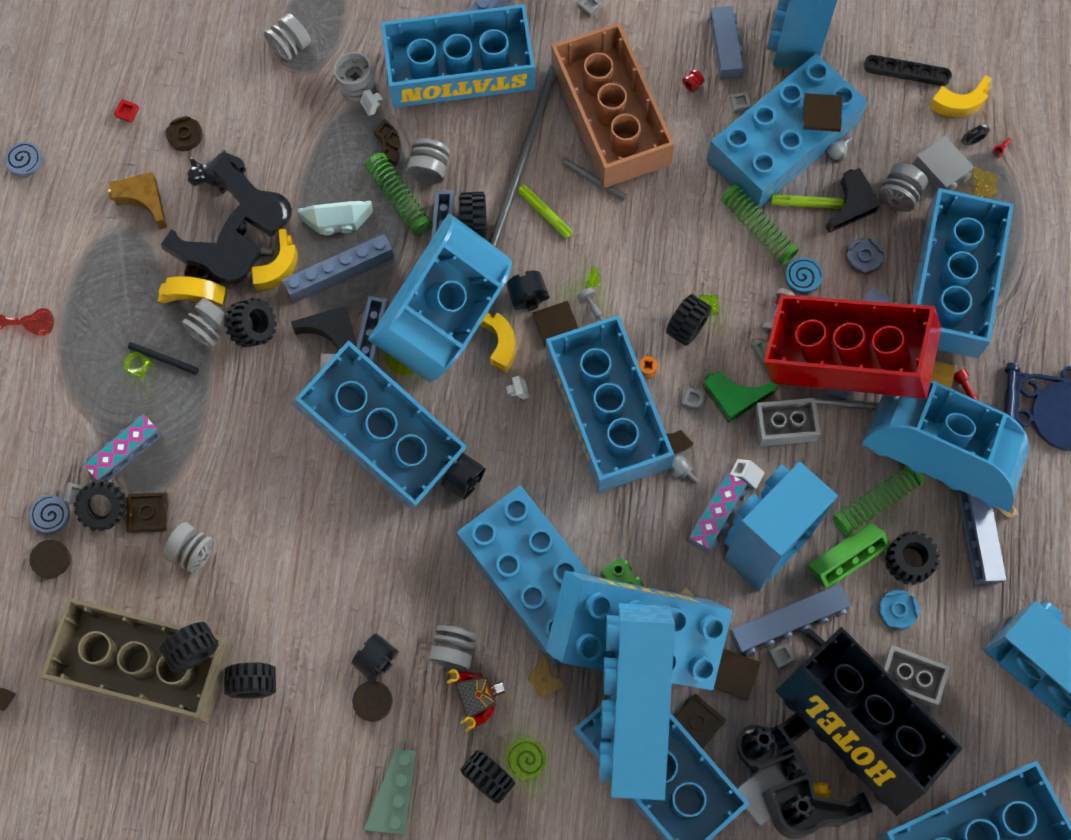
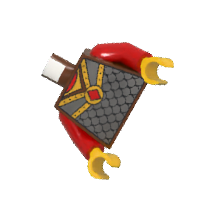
[445,669,505,732]

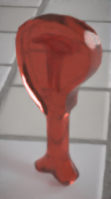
[0,308,54,335]

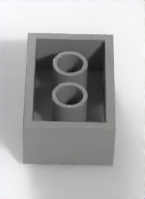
[754,398,820,446]
[881,645,950,708]

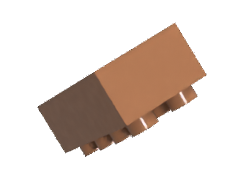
[551,22,675,188]

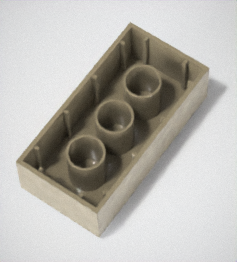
[40,598,233,724]

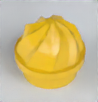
[813,782,831,798]

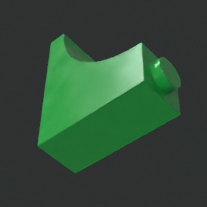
[702,371,778,423]

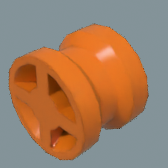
[639,356,658,379]

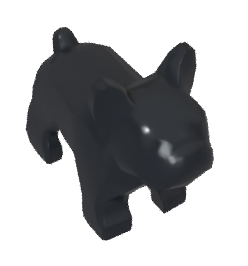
[187,150,246,194]

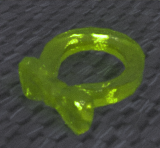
[124,352,152,378]

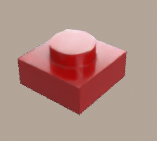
[114,99,139,123]

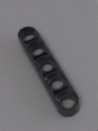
[863,55,952,86]

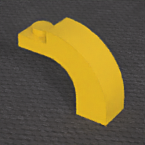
[929,75,992,118]
[252,229,298,291]
[158,276,226,306]
[480,312,516,373]

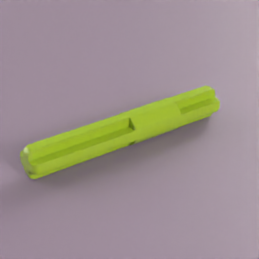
[518,184,573,239]
[771,194,844,209]

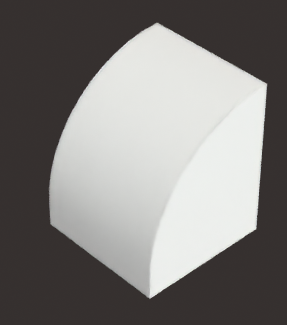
[730,459,765,489]

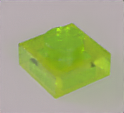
[586,266,601,289]
[699,295,719,315]

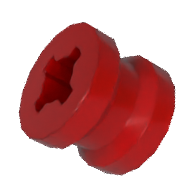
[682,69,705,92]

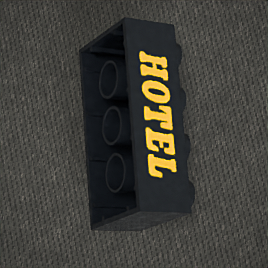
[775,627,963,816]

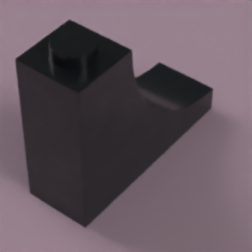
[826,168,881,233]
[291,306,357,351]

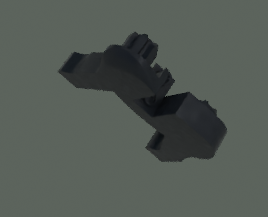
[161,154,292,284]
[736,713,873,839]

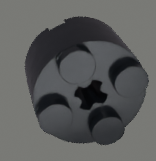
[506,270,550,311]
[441,453,486,499]
[351,634,399,683]

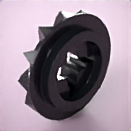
[961,124,990,145]

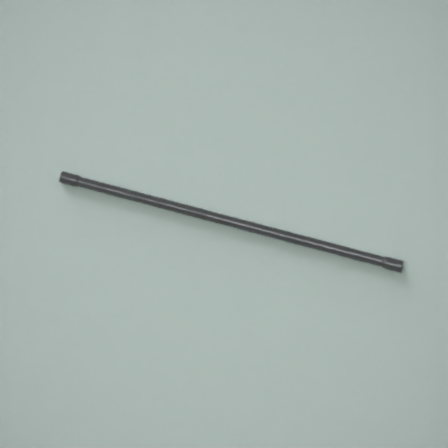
[489,65,556,248]

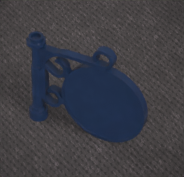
[1004,363,1071,451]

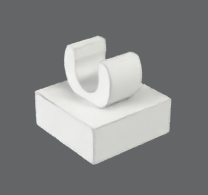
[360,89,383,116]
[506,376,530,400]

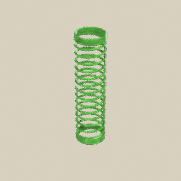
[365,153,433,236]
[721,184,799,265]
[833,465,925,536]

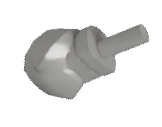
[826,136,853,161]
[669,455,699,484]

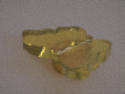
[973,167,998,198]
[528,658,564,696]

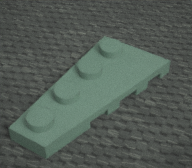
[364,749,417,835]

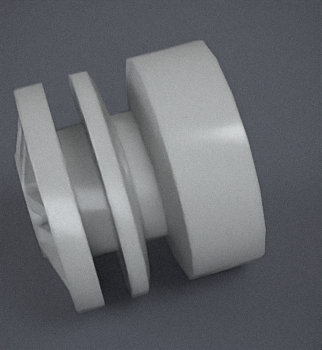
[264,13,312,62]
[334,52,376,101]
[406,138,450,185]
[879,163,928,212]
[181,298,227,348]
[163,522,215,575]
[428,625,477,671]

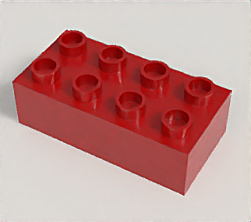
[764,295,941,399]

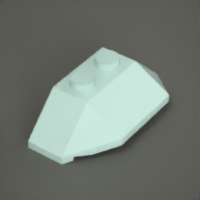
[298,201,373,235]

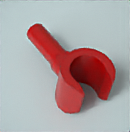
[992,138,1011,158]

